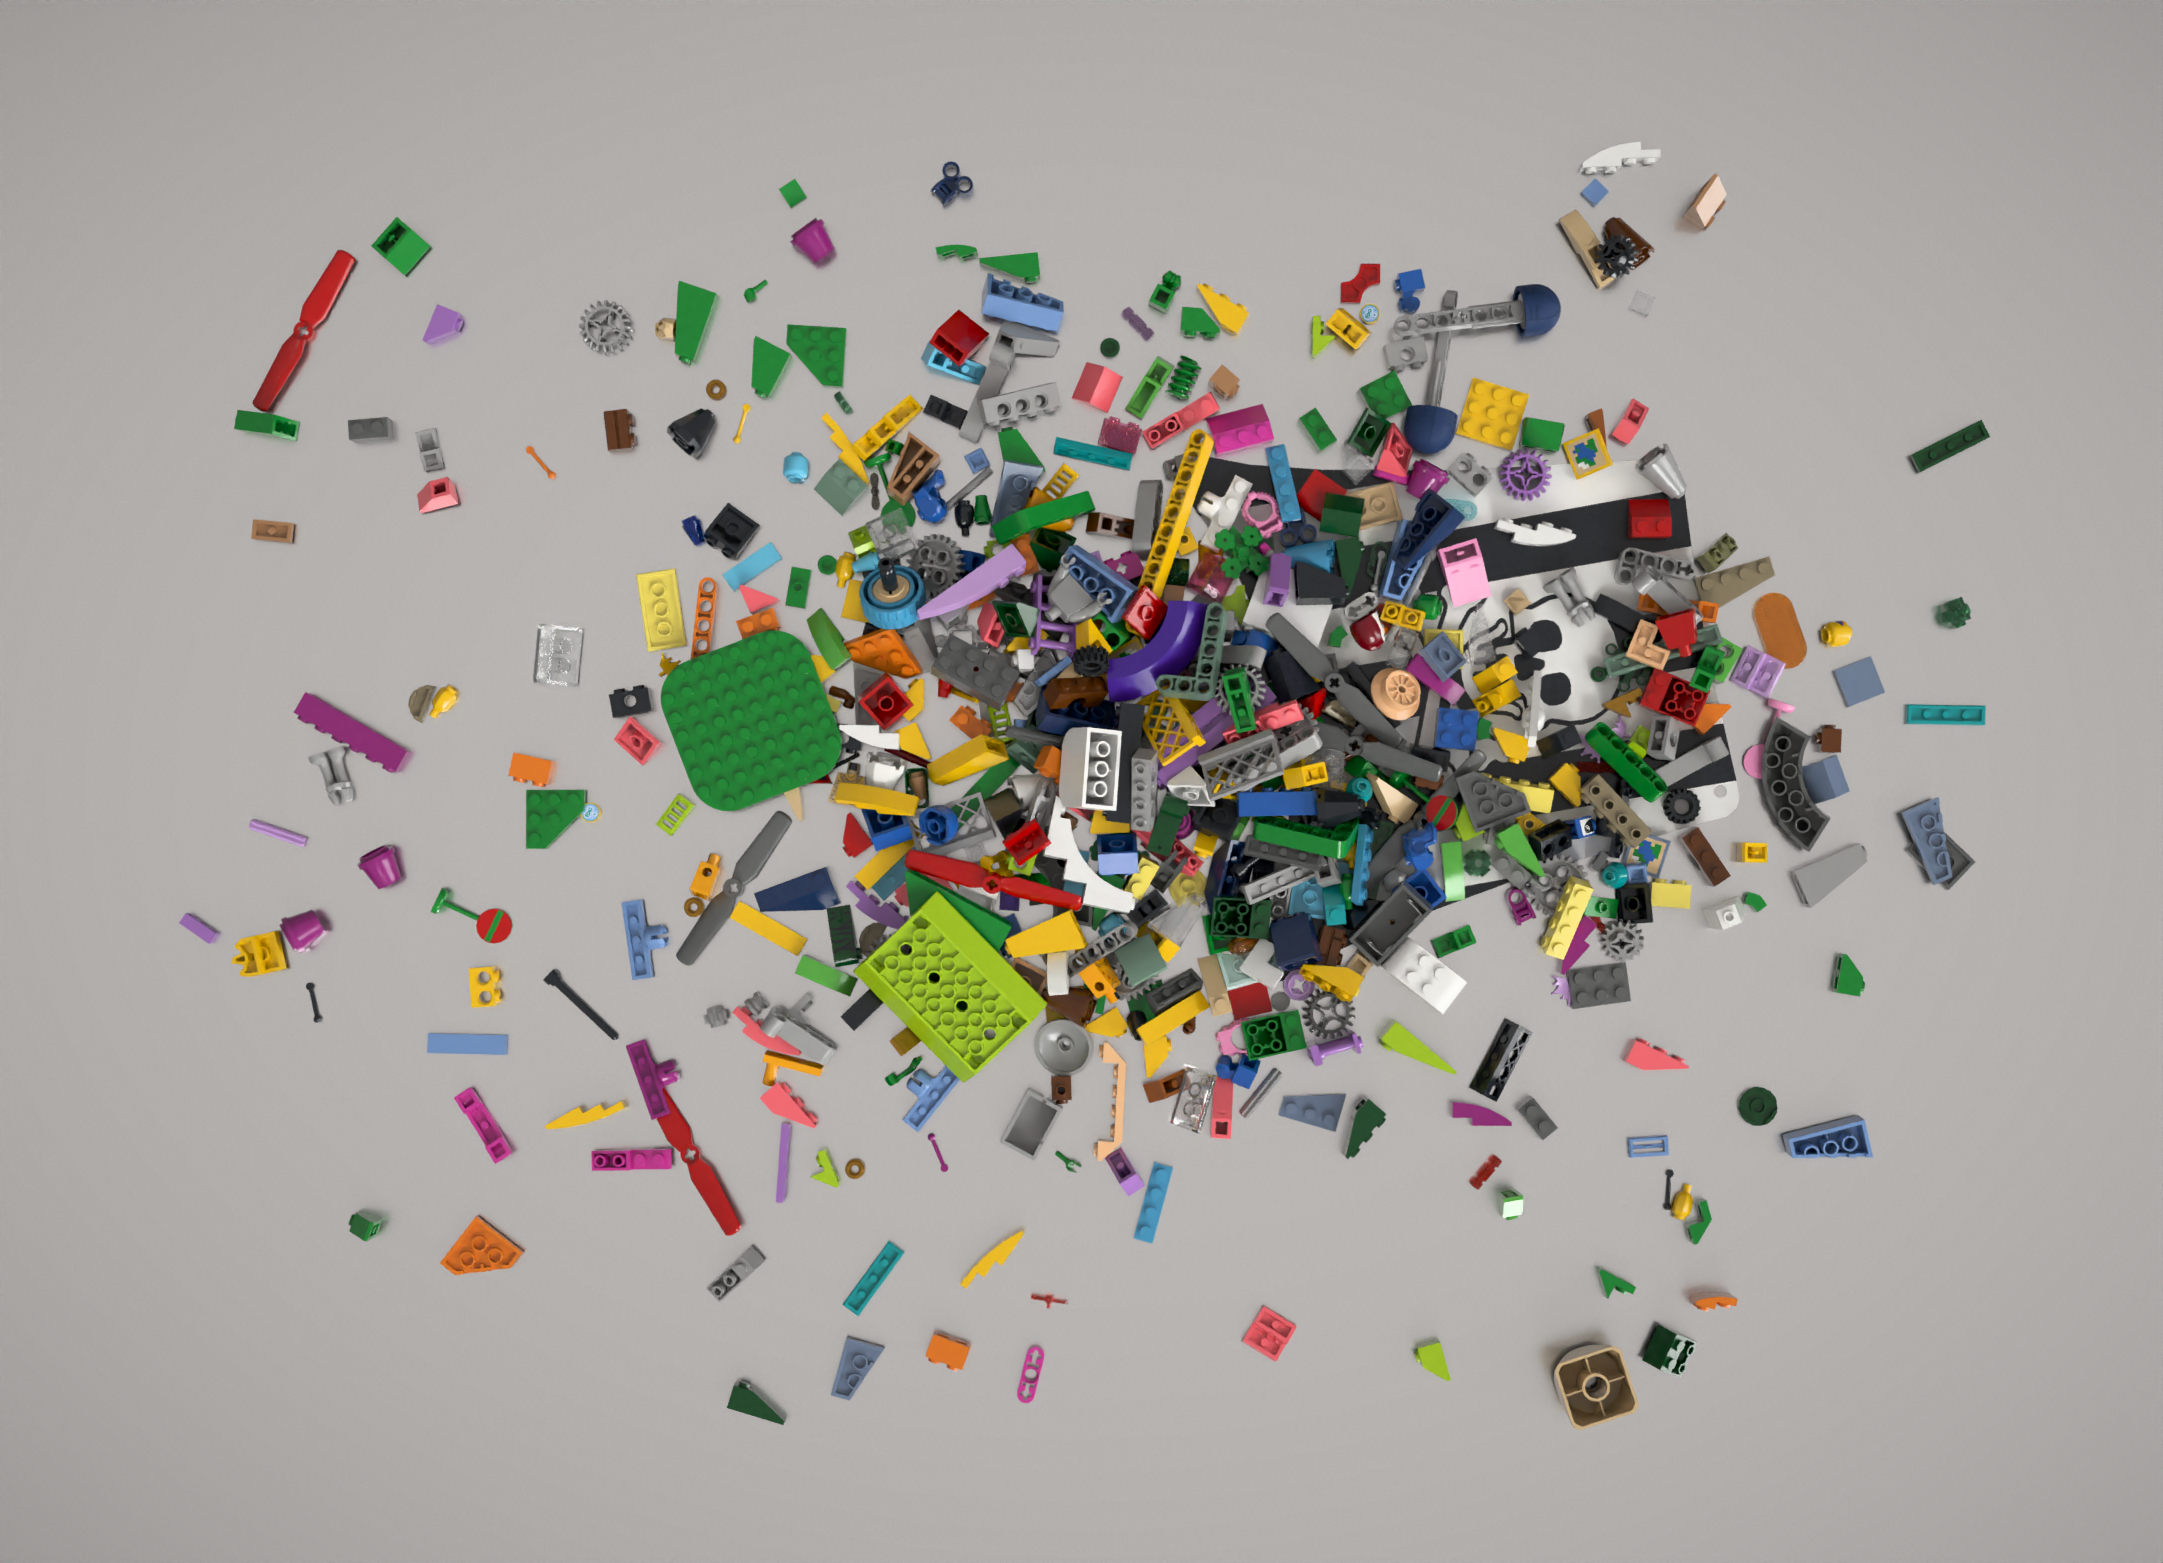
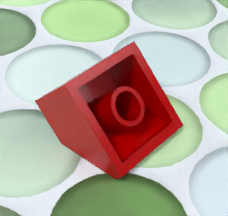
[1628,499,1672,539]
[857,671,914,731]

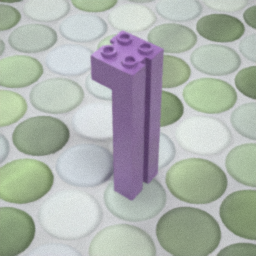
[1149,671,1277,793]

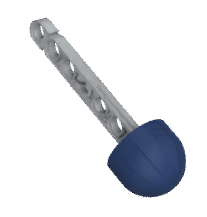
[1394,284,1561,337]
[1404,290,1458,454]

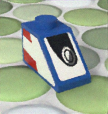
[1563,815,1596,840]

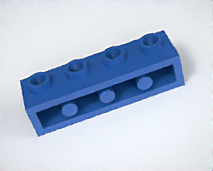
[1236,787,1318,816]

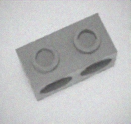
[1446,452,1492,497]

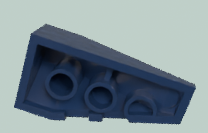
[1392,489,1465,571]
[754,867,841,912]

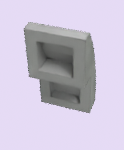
[415,428,444,472]

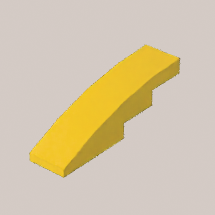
[851,394,923,461]
[821,412,870,485]
[834,782,919,816]
[854,822,925,890]
[1136,990,1210,1047]
[545,1100,627,1129]
[960,1229,1025,1289]

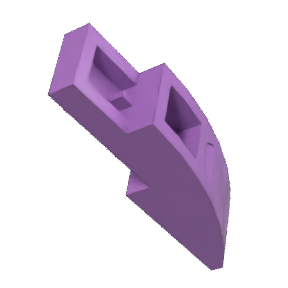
[846,881,909,929]

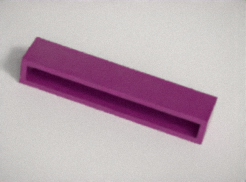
[293,692,411,773]

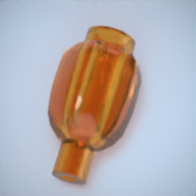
[1228,937,1260,955]

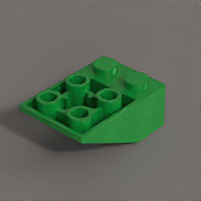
[1241,1009,1307,1061]

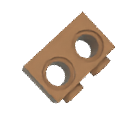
[1208,365,1240,400]

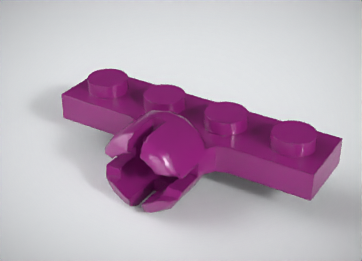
[626,1039,678,1120]

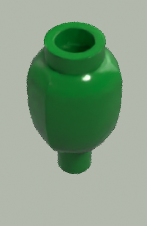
[1338,873,1354,910]

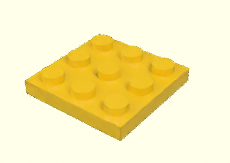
[1455,377,1529,451]

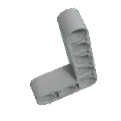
[959,342,1015,443]
[1219,725,1323,792]
[1039,921,1138,978]

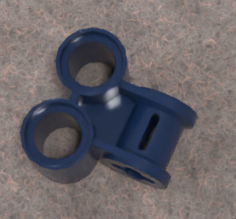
[931,161,974,206]
[1279,507,1317,548]

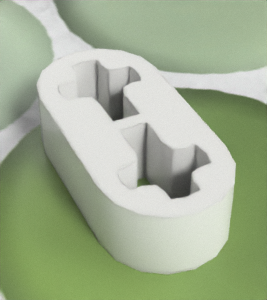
[1344,592,1378,621]

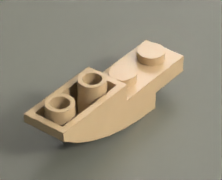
[1559,209,1617,288]

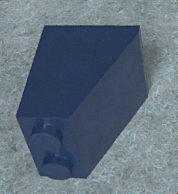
[1270,912,1323,971]

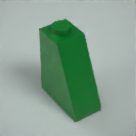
[751,336,792,398]
[234,410,300,441]
[998,427,1046,474]

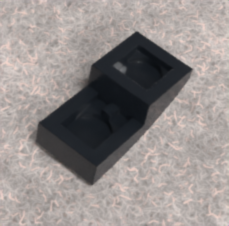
[923,395,968,429]

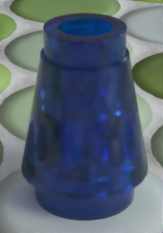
[681,515,705,545]

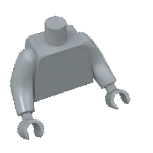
[1045,553,1112,623]

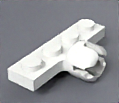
[1197,475,1253,553]
[1521,670,1545,747]

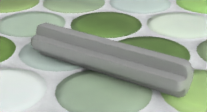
[1239,1069,1282,1119]

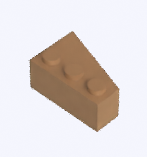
[887,432,940,506]

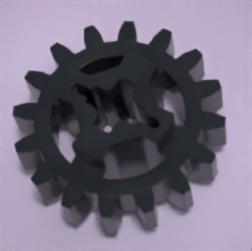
[1595,235,1638,278]

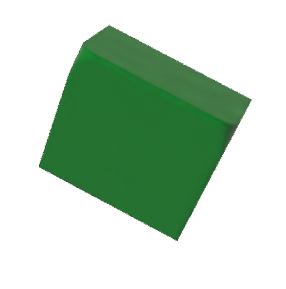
[779,179,807,208]

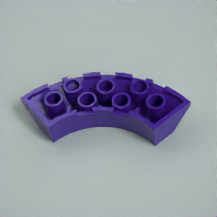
[1107,601,1210,702]

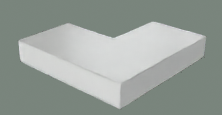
[1240,939,1284,990]

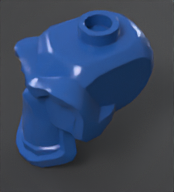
[911,469,948,523]
[1402,822,1437,871]

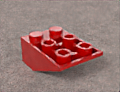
[1638,668,1710,727]

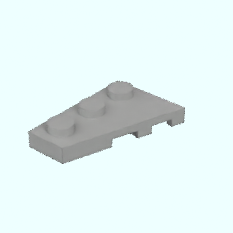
[1012,649,1063,717]
[853,663,891,725]

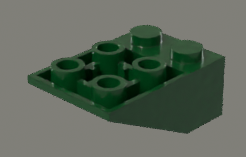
[1210,895,1272,939]
[1343,1096,1386,1159]

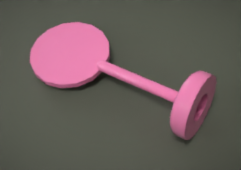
[1743,698,1795,779]

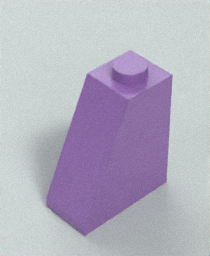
[1263,553,1291,607]

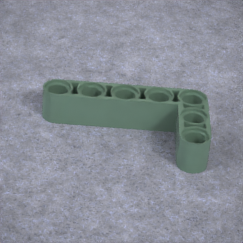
[1156,602,1228,701]

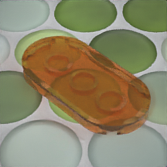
[1753,593,1807,669]

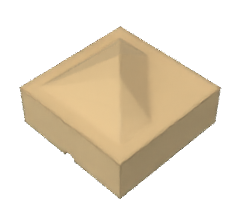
[1503,588,1531,616]

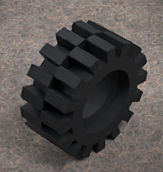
[1073,645,1109,677]
[1663,789,1701,824]

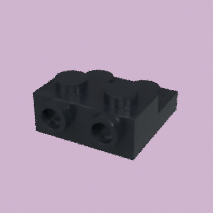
[704,503,760,559]
[1192,798,1243,843]

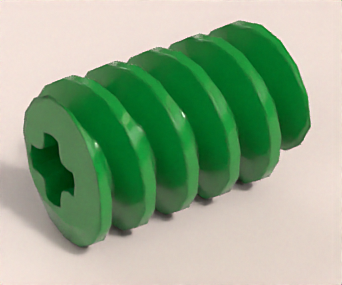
[1165,355,1202,399]

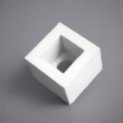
[1011,649,1034,673]

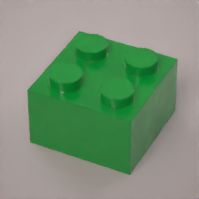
[1358,370,1412,420]

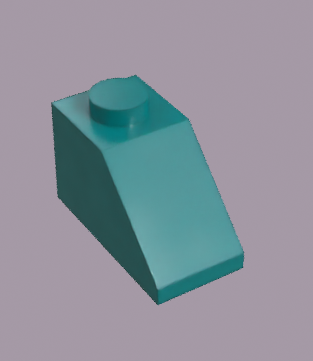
[1322,884,1347,926]

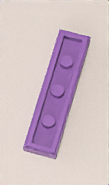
[776,1122,791,1203]

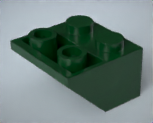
[1642,1325,1697,1377]

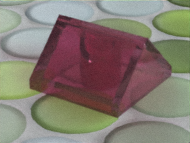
[1186,552,1234,604]

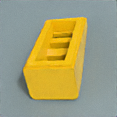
[1042,463,1079,500]

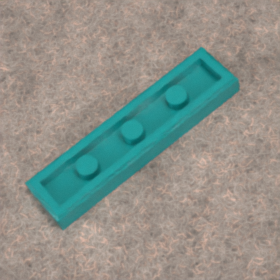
[1053,437,1133,470]
[1905,704,1986,725]
[842,1240,905,1316]

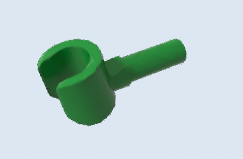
[744,280,768,302]
[1055,1151,1081,1173]

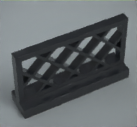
[1319,660,1402,734]

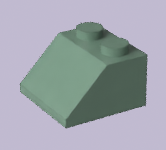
[814,459,869,516]

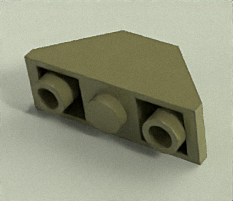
[1696,533,1739,573]

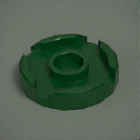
[1737,1087,1778,1126]

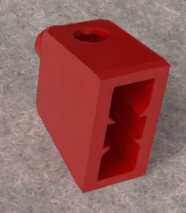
[1655,608,1698,657]

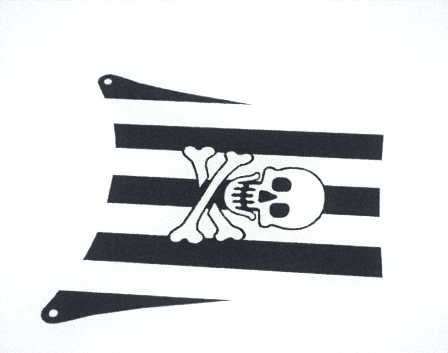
[1173,457,1739,981]

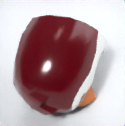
[1349,608,1389,651]

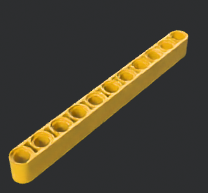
[1126,429,1214,637]

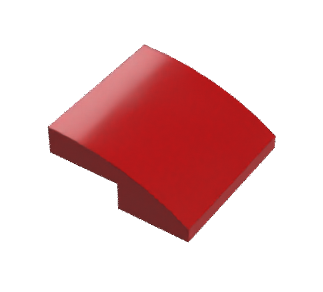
[1296,469,1347,522]

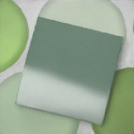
[1006,724,1061,774]
[1114,933,1168,987]

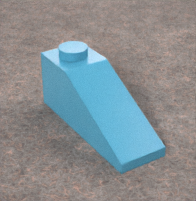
[921,341,986,385]

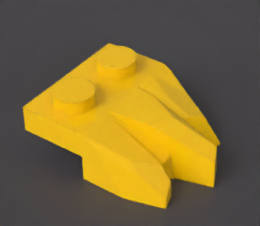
[232,931,287,977]

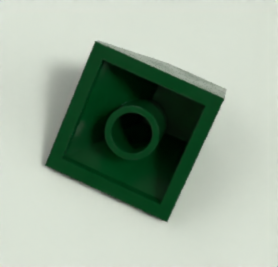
[1029,527,1077,573]

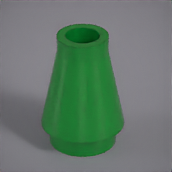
[973,495,992,525]

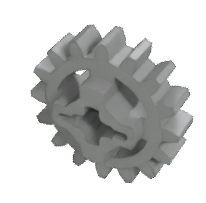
[1601,919,1645,962]

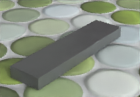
[1243,835,1324,871]

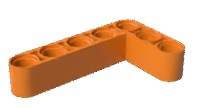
[691,577,718,659]

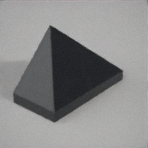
[1344,899,1382,931]

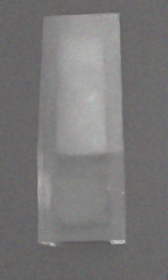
[1465,603,1497,667]

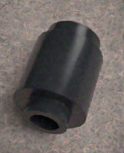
[1126,1010,1148,1041]

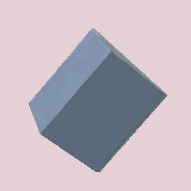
[1802,755,1850,804]

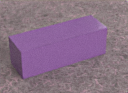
[179,913,219,944]

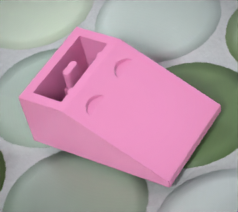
[1436,538,1491,608]

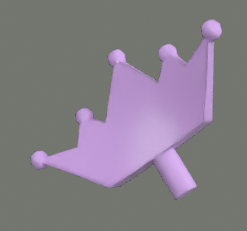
[1611,715,1630,739]
[1579,734,1600,763]
[1551,975,1571,1006]

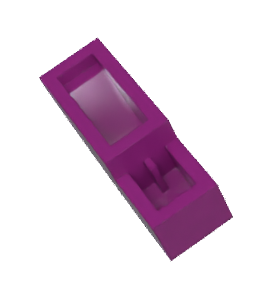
[1405,653,1465,706]
[1558,915,1597,975]
[1450,1100,1512,1126]

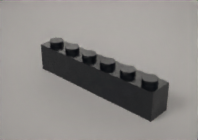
[1102,702,1145,824]

